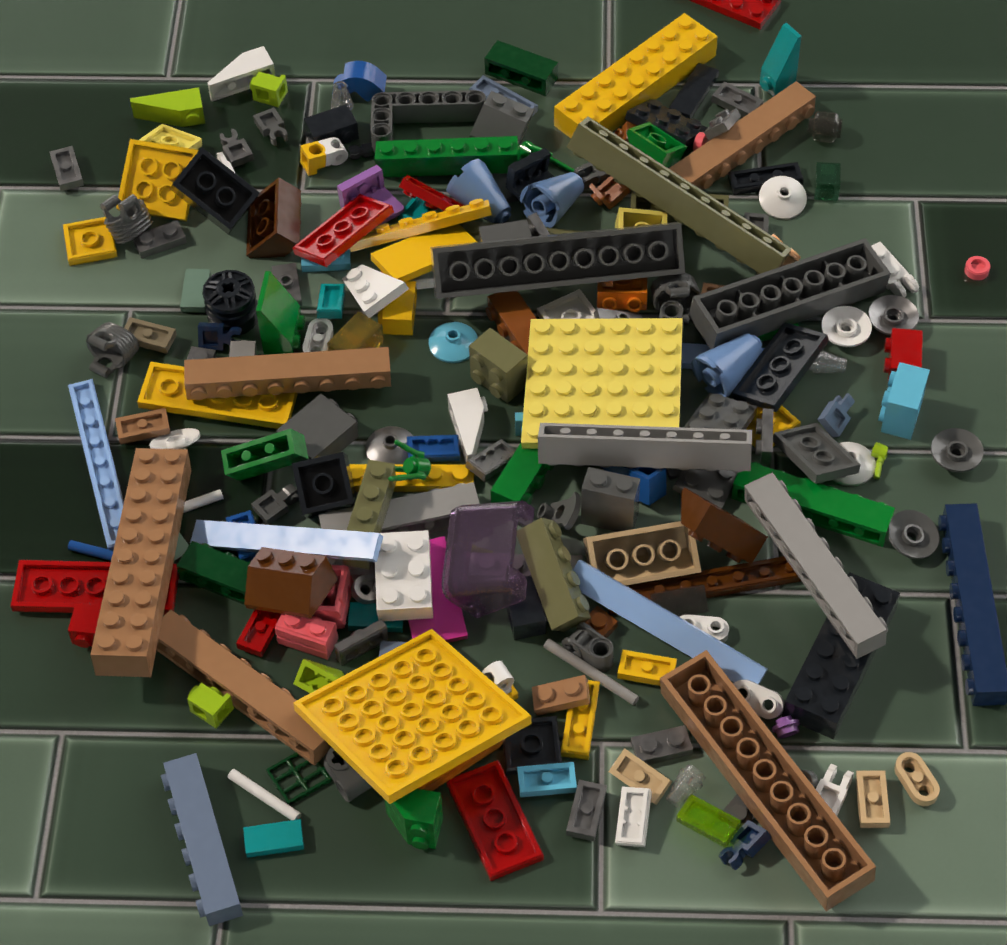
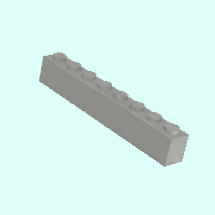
[538,423,752,472]
[744,472,888,659]

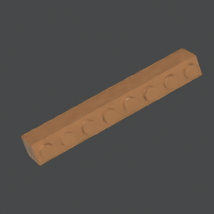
[669,81,816,190]
[184,347,391,400]
[156,610,331,766]

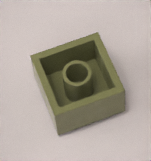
[469,328,528,403]

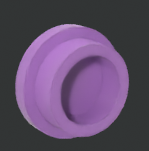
[772,716,800,738]

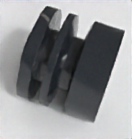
[202,270,258,337]

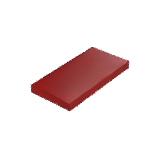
[292,194,394,267]
[446,760,544,881]

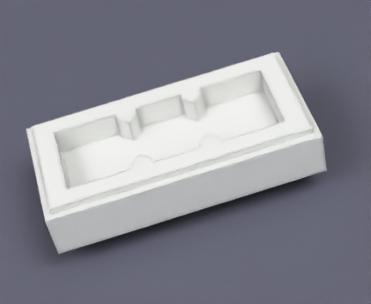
[615,787,652,847]

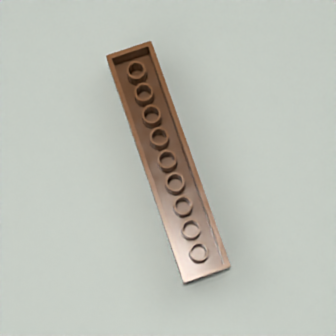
[90,448,192,677]
[660,650,876,912]

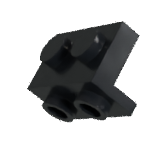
[505,148,555,200]

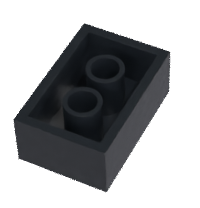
[171,147,260,235]

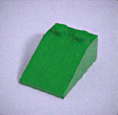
[256,271,305,355]

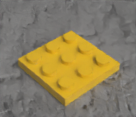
[116,139,199,222]

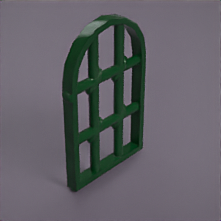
[266,752,344,805]

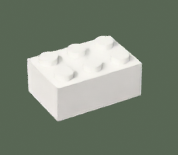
[375,530,433,621]

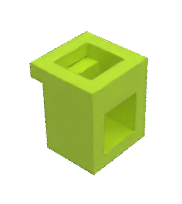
[250,72,288,107]
[187,682,234,729]

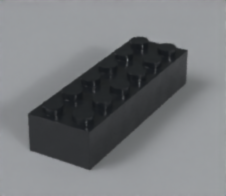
[782,572,900,740]

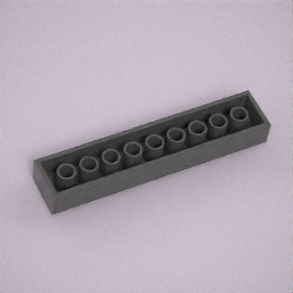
[430,222,685,299]

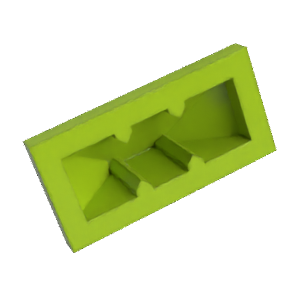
[293,659,344,693]

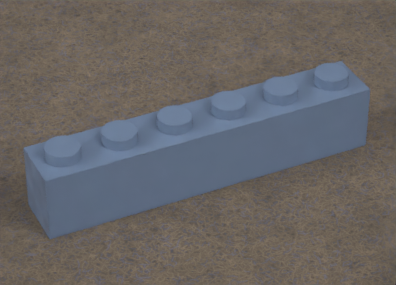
[161,753,243,926]

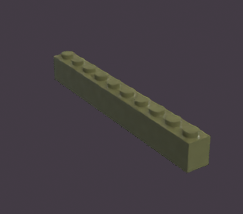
[567,117,792,274]

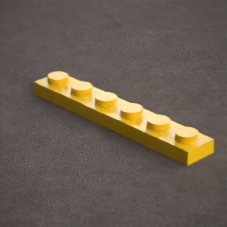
[349,199,492,252]
[350,464,474,492]

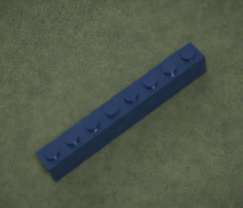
[938,503,1007,706]

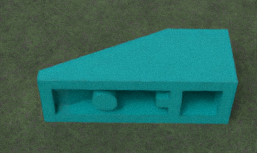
[759,23,802,97]

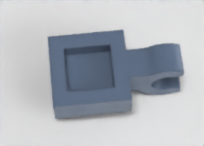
[817,393,855,438]

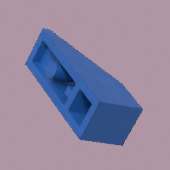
[601,466,666,506]

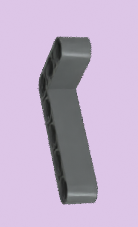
[371,90,486,152]

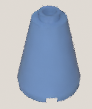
[446,159,511,224]
[520,172,584,228]
[691,333,762,397]

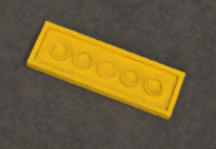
[137,362,298,429]

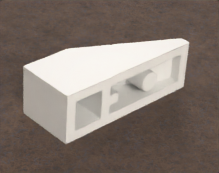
[207,46,275,102]
[447,388,488,463]

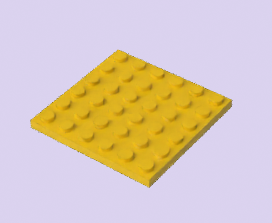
[293,629,532,804]

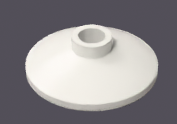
[759,176,807,220]
[821,306,872,347]
[149,428,200,449]
[833,442,876,486]

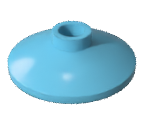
[429,322,478,363]

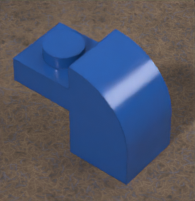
[332,61,387,102]

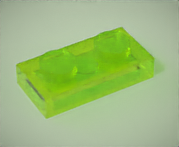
[676,794,741,848]

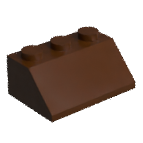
[246,178,302,258]
[681,487,768,564]
[244,547,338,618]

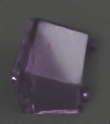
[441,501,535,618]

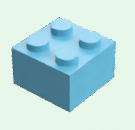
[878,362,930,440]

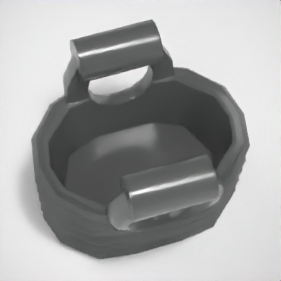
[100,194,153,244]
[650,273,701,325]
[86,322,139,378]

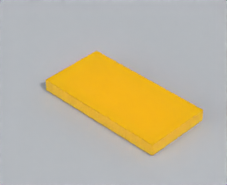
[370,224,477,282]

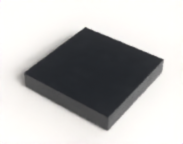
[503,716,562,775]

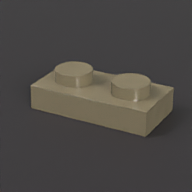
[124,317,177,354]

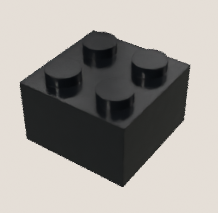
[292,452,357,518]

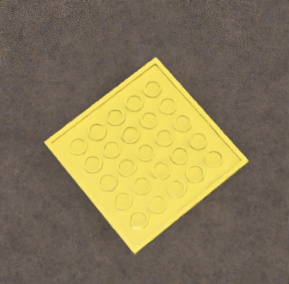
[521,318,683,449]

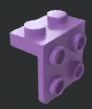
[337,165,404,229]

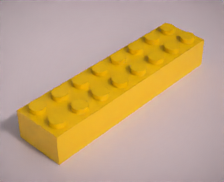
[554,13,718,138]

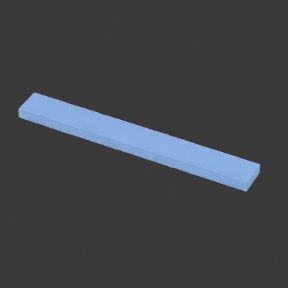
[68,379,124,551]
[190,520,383,562]
[573,560,768,685]

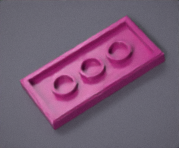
[408,536,468,643]

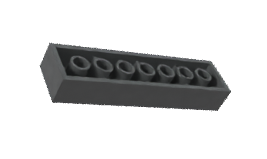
[689,238,891,349]

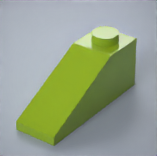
[130,87,205,127]

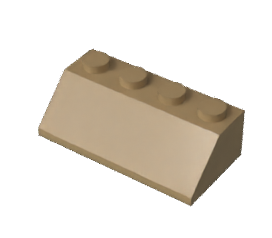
[583,521,701,585]

